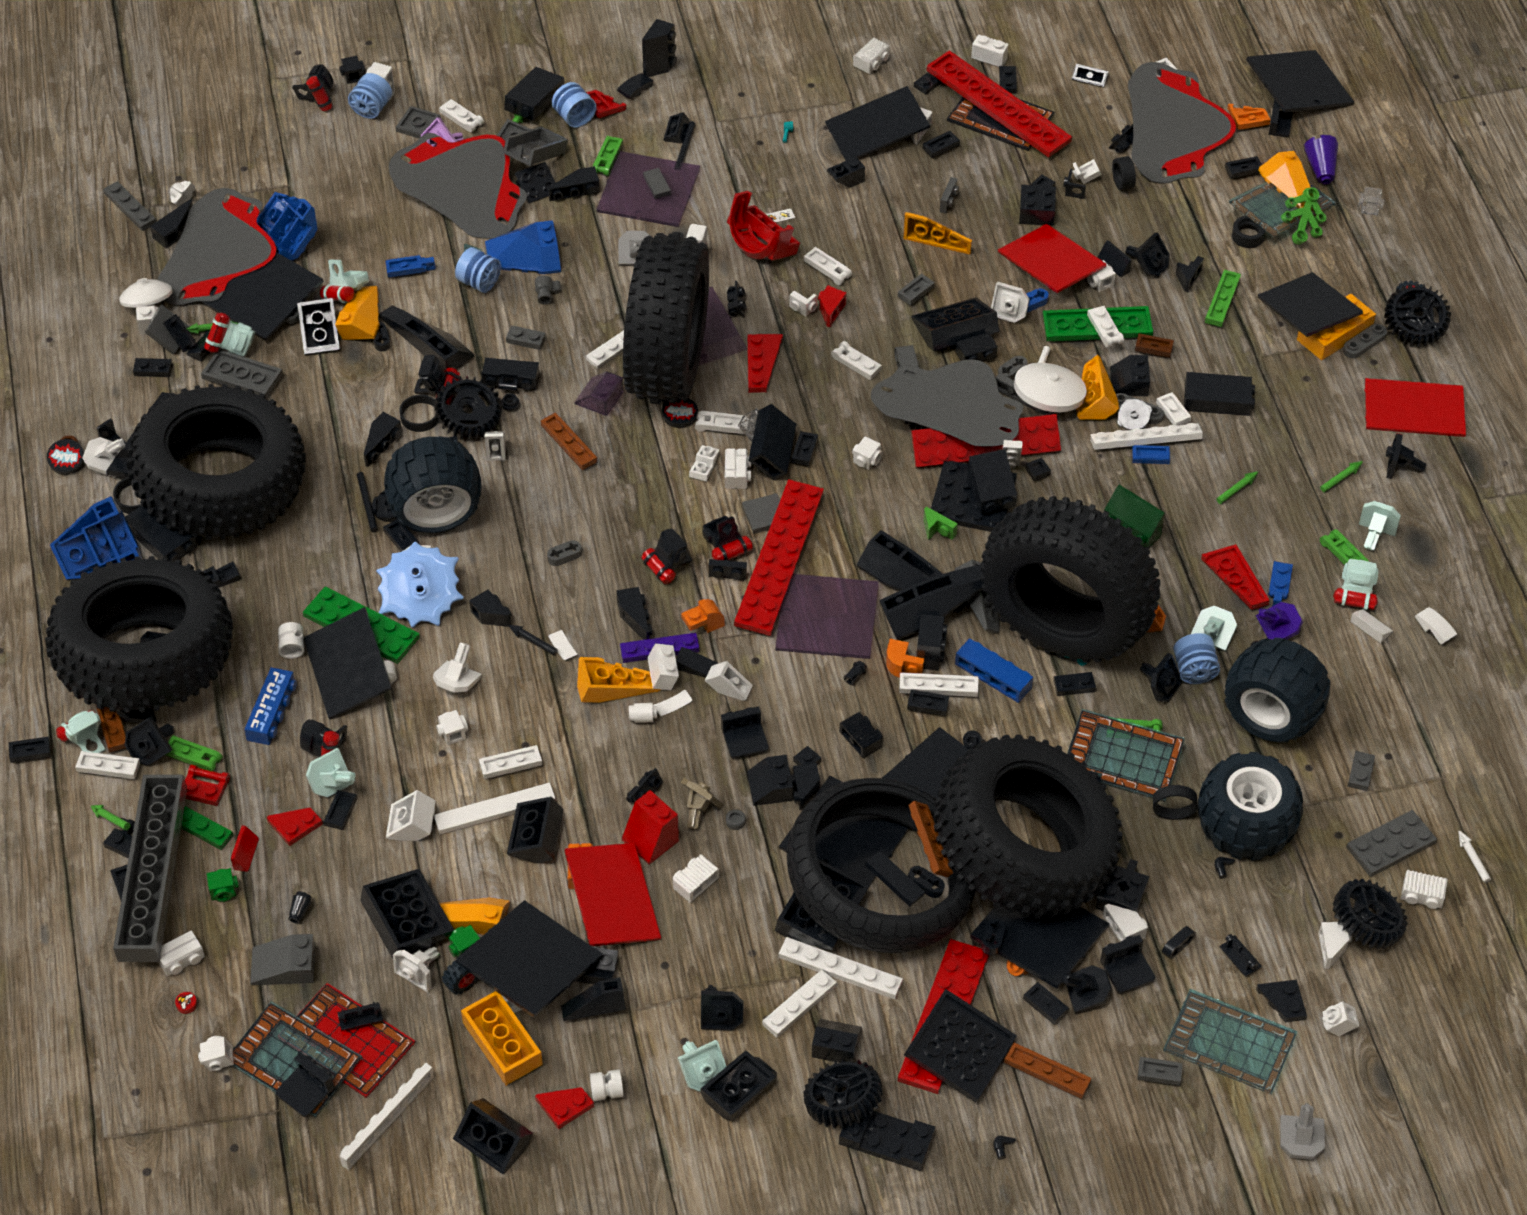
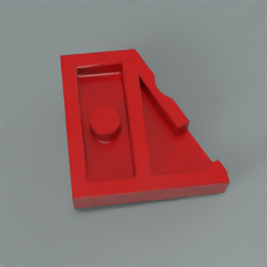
[586,90,627,118]
[266,807,323,846]
[535,1087,594,1129]

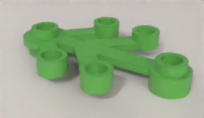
[1281,187,1326,245]

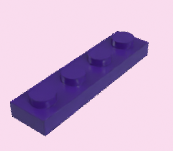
[620,633,699,663]

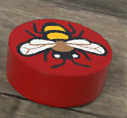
[175,992,197,1014]

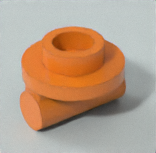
[1007,960,1028,976]

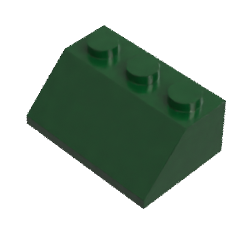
[1104,484,1165,548]

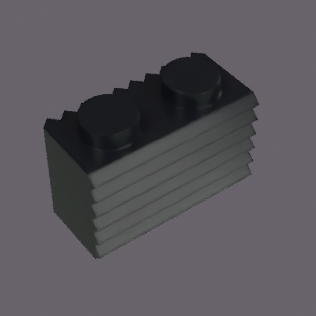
[955,332,998,362]
[839,712,883,758]

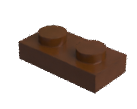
[1135,334,1174,358]

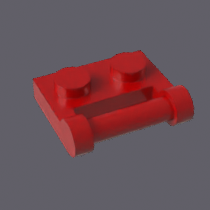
[185,764,230,806]

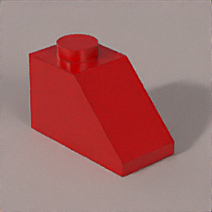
[818,285,847,327]

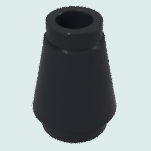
[288,891,312,924]

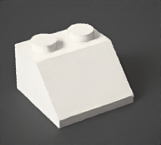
[386,790,436,841]

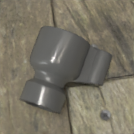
[535,275,561,305]

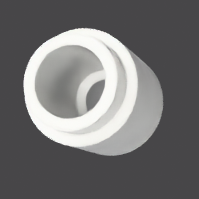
[629,703,657,723]

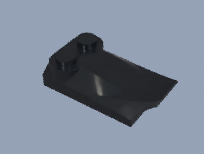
[700,1050,777,1121]

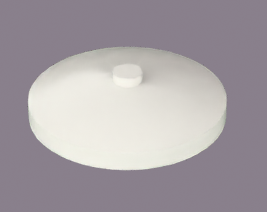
[1014,363,1087,412]

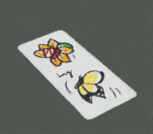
[766,209,795,222]

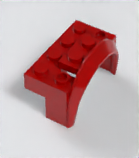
[727,191,800,260]

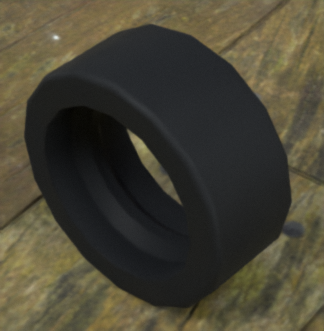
[1112,156,1136,190]
[1232,216,1266,248]

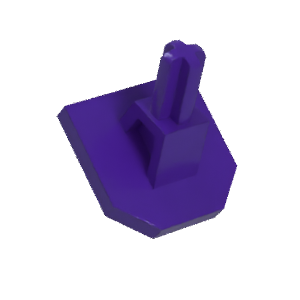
[1256,602,1303,640]

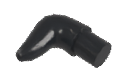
[1214,857,1235,879]
[993,1135,1016,1160]

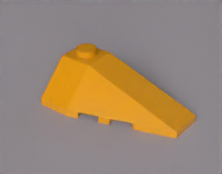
[1258,151,1314,211]
[903,212,972,255]
[335,286,380,340]
[1076,355,1119,420]
[577,657,661,703]
[439,897,510,935]

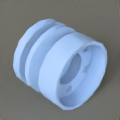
[348,73,392,119]
[552,82,596,128]
[455,247,501,293]
[1173,633,1220,684]

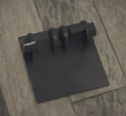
[514,162,556,203]

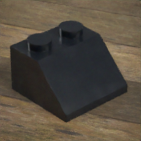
[1110,355,1150,396]
[747,755,793,806]
[812,1019,862,1063]

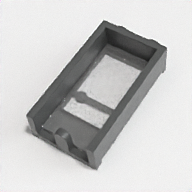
[503,126,568,166]

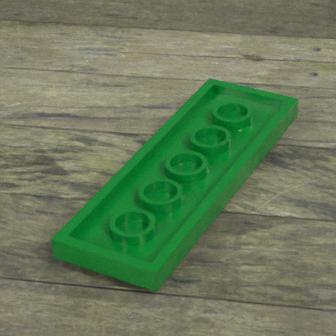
[1042,306,1153,342]
[303,586,420,664]

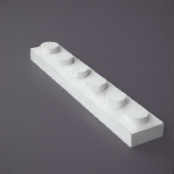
[1090,423,1203,450]
[779,937,903,999]
[340,1063,434,1170]

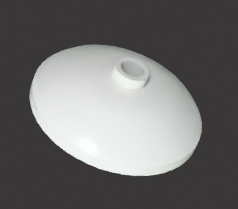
[119,278,173,307]

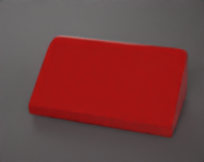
[231,825,259,872]

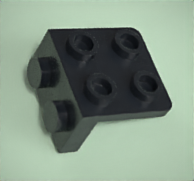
[721,706,769,759]
[1100,935,1155,994]
[276,1052,335,1117]

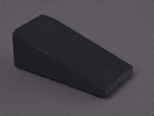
[676,647,719,678]

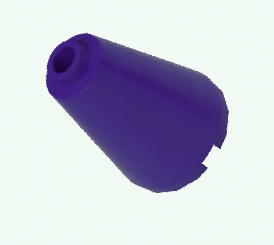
[1304,135,1338,185]

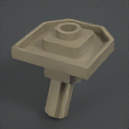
[680,778,724,830]

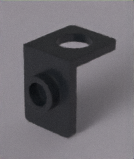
[1063,169,1086,199]
[97,418,126,443]

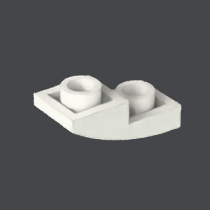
[689,445,719,482]
[1415,607,1457,644]

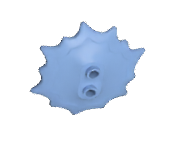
[376,542,464,628]

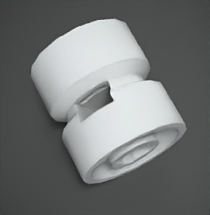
[278,622,304,659]
[590,1069,623,1102]

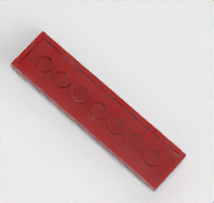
[911,414,1061,468]
[897,939,989,1094]

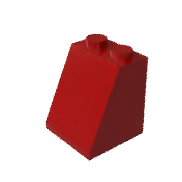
[622,790,679,865]

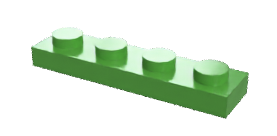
[1205,270,1241,327]

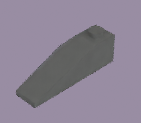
[955,560,999,634]

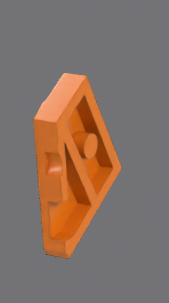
[1227,104,1271,130]

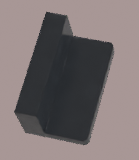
[1269,100,1292,138]

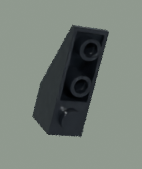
[548,166,600,201]
[150,199,193,249]
[364,411,402,467]
[616,587,653,640]
[561,977,626,1021]

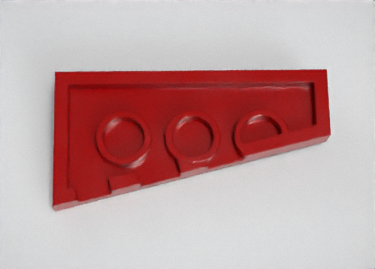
[747,334,783,393]
[1201,544,1270,610]

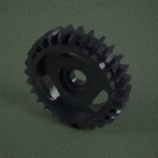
[1384,283,1451,347]
[434,376,502,440]
[1332,878,1408,949]
[803,1059,883,1129]

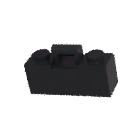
[482,358,540,391]

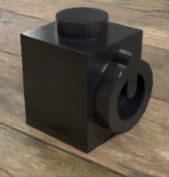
[339,55,366,84]

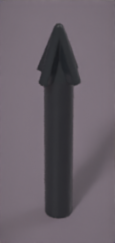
[508,624,558,655]

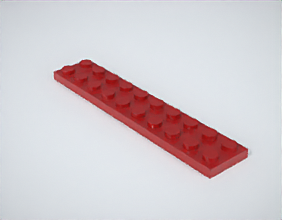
[926,50,1072,158]
[734,479,824,636]

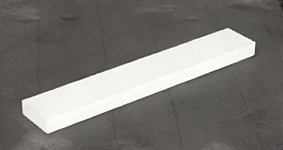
[434,783,556,835]

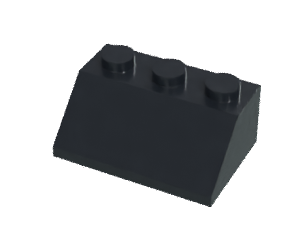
[642,19,677,77]
[507,796,564,863]
[453,1098,533,1174]

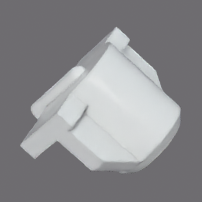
[170,181,196,207]

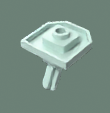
[1359,501,1401,551]
[1191,606,1237,652]
[306,748,356,797]
[678,1040,726,1091]

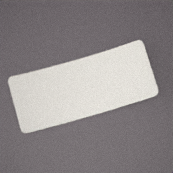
[548,630,577,660]
[653,690,692,716]

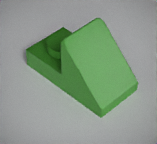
[923,506,958,540]

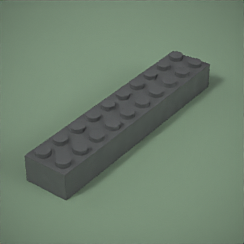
[113,775,188,962]

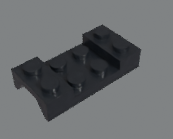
[839,1108,936,1171]

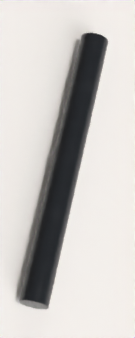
[674,121,695,172]
[356,472,378,532]

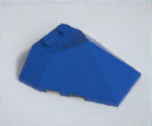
[257,192,318,260]
[485,220,561,274]
[50,496,142,579]

